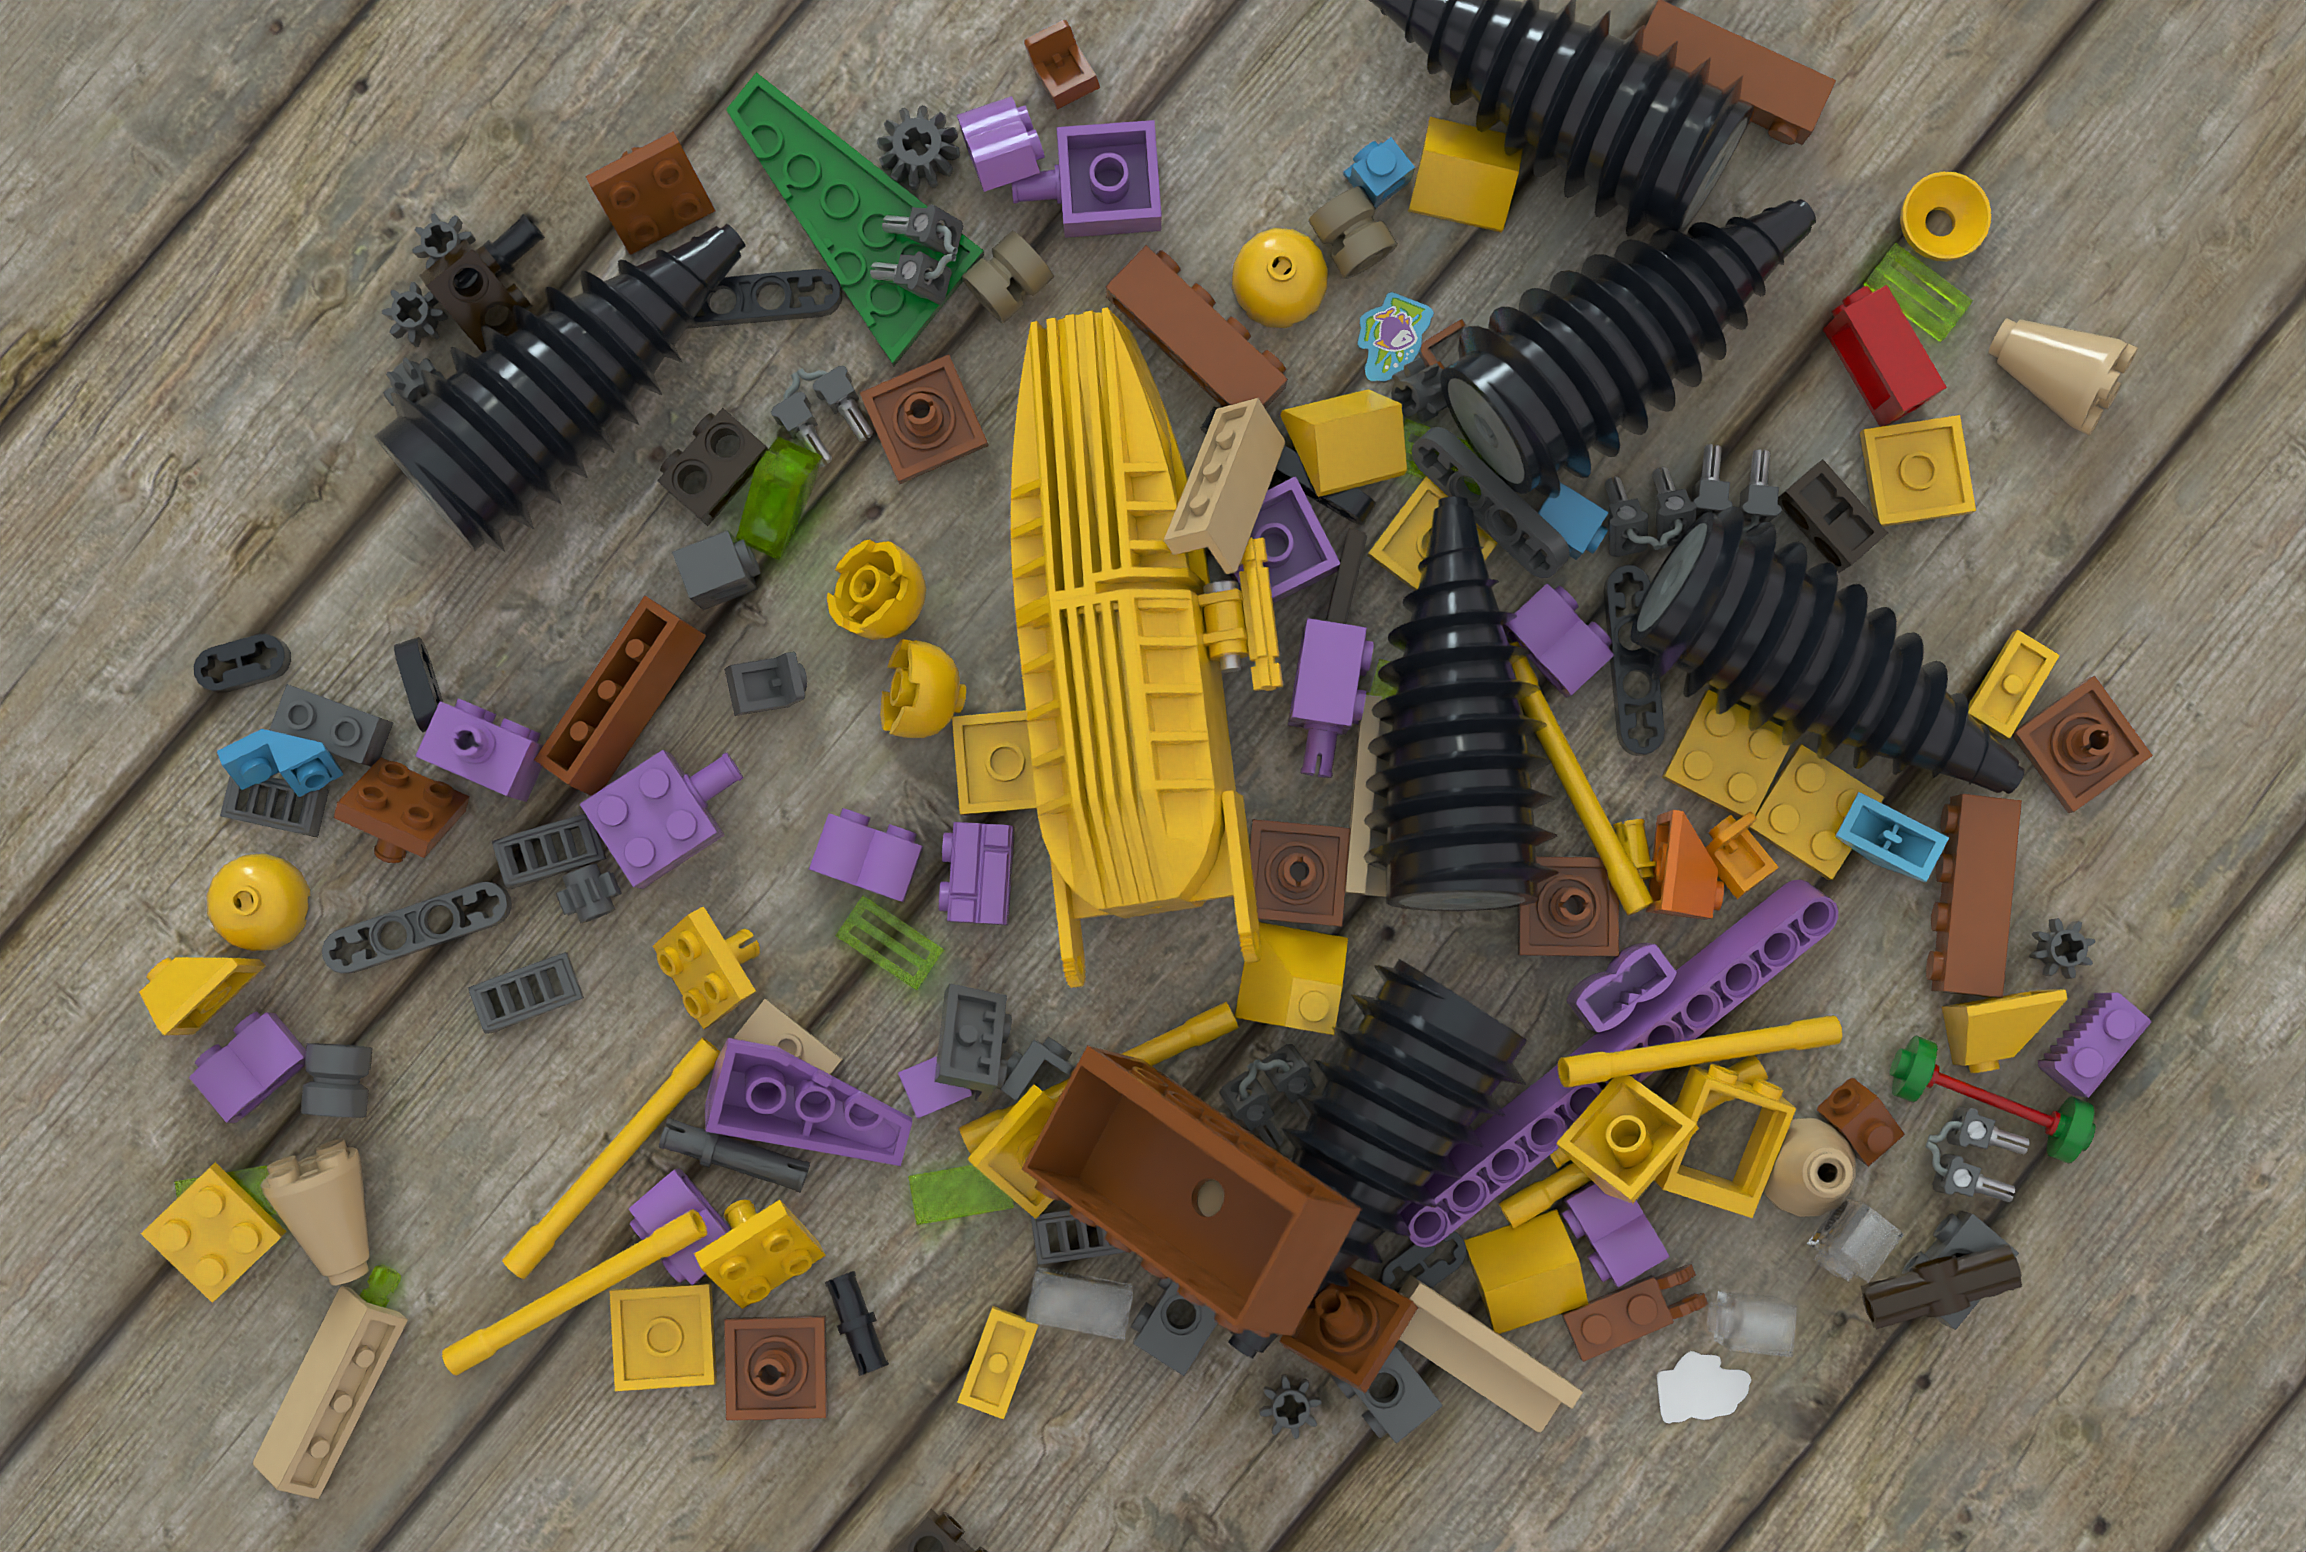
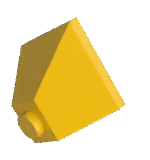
[1234,922,1348,1035]
[139,957,266,1036]
[1942,989,2068,1073]

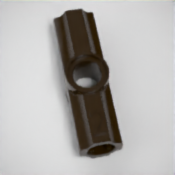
[1861,1244,2022,1329]

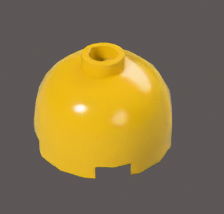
[1232,228,1328,328]
[827,539,926,640]
[880,639,966,738]
[206,853,310,951]

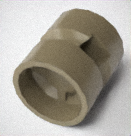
[1309,186,1398,279]
[961,230,1054,324]

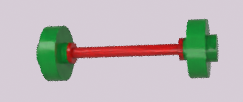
[1890,1035,2096,1164]

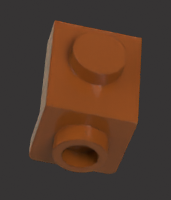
[1024,20,1100,110]
[1817,1078,1905,1167]

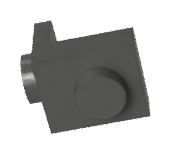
[725,651,807,716]
[1000,1037,1075,1101]

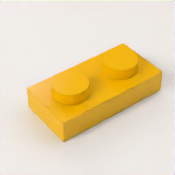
[1968,630,2060,740]
[957,1306,1039,1420]

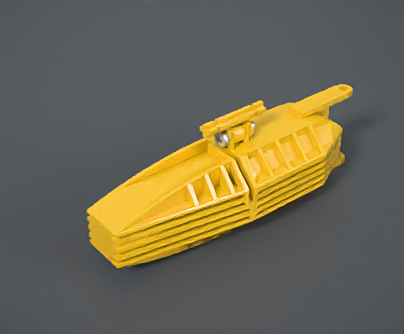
[1011,307,1283,988]

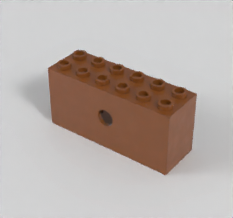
[1022,1045,1361,1338]

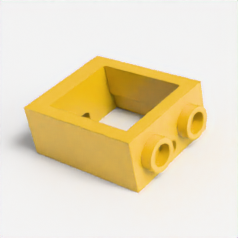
[1654,1064,1796,1218]

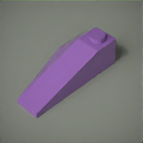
[705,1038,913,1166]

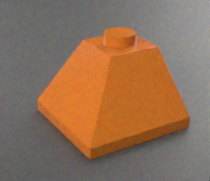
[1646,810,1724,920]

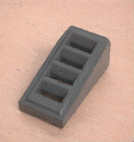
[220,776,329,838]
[492,814,607,889]
[468,952,584,1034]
[1030,1209,1125,1265]

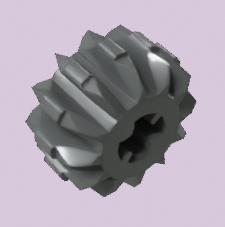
[877,105,960,191]

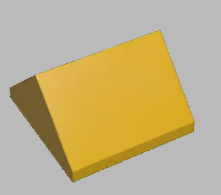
[1408,117,1522,233]
[1280,389,1407,497]
[1556,1075,1699,1204]
[1464,1209,1589,1334]

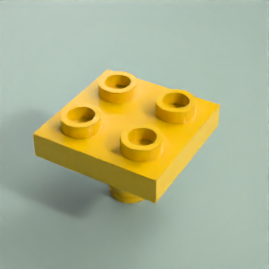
[652,906,760,1030]
[694,1199,826,1309]

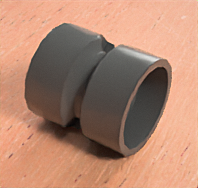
[300,1043,373,1118]

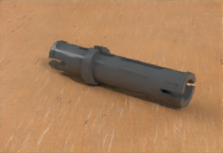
[659,1117,811,1193]

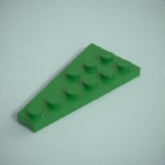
[726,72,985,367]

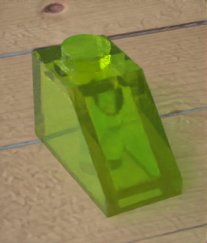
[736,436,822,560]

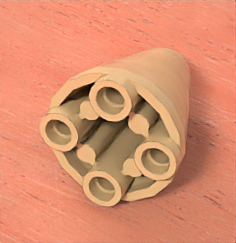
[1988,318,2138,436]
[1763,1118,1856,1217]
[260,1138,370,1285]

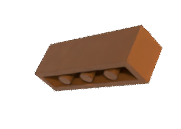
[1642,0,1836,145]
[1105,245,1288,409]
[534,596,706,796]
[1926,794,2022,998]

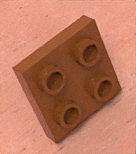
[586,131,716,255]
[860,354,989,484]
[2012,676,2153,813]
[333,757,470,863]
[1249,819,1351,927]
[1518,857,1619,957]
[1279,1267,1418,1394]
[724,1315,828,1421]

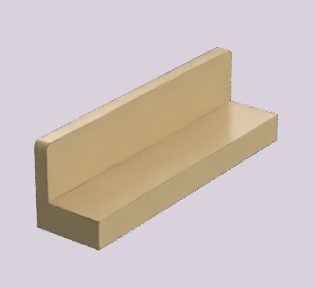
[1164,398,1285,574]
[1345,695,1392,897]
[1398,1274,1583,1432]
[253,1286,408,1499]

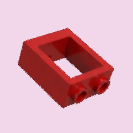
[1823,285,1947,427]

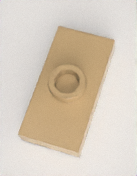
[734,999,843,1075]

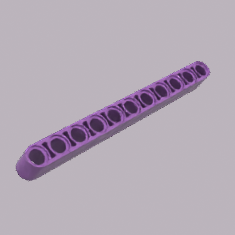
[1400,879,1838,1247]

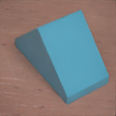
[1835,792,1949,882]

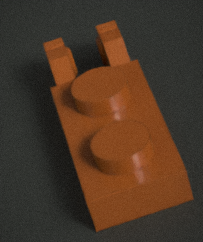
[1561,1264,1708,1362]

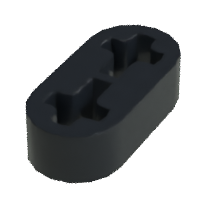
[193,634,291,693]
[394,637,444,732]
[1380,1231,1466,1293]

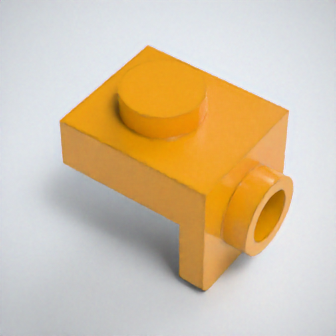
[1706,811,1779,899]

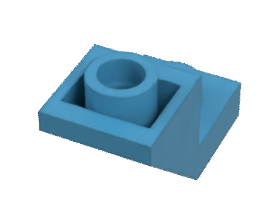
[217,729,344,797]

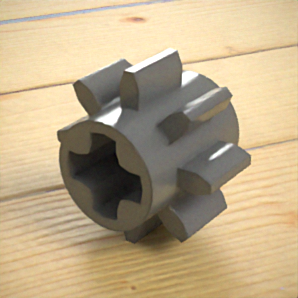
[412,213,476,275]
[382,282,448,347]
[383,358,446,406]
[1391,358,1448,423]
[556,864,622,923]
[2029,918,2095,979]
[1259,1374,1322,1439]

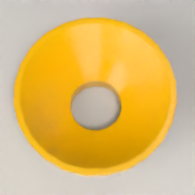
[1900,171,1991,262]

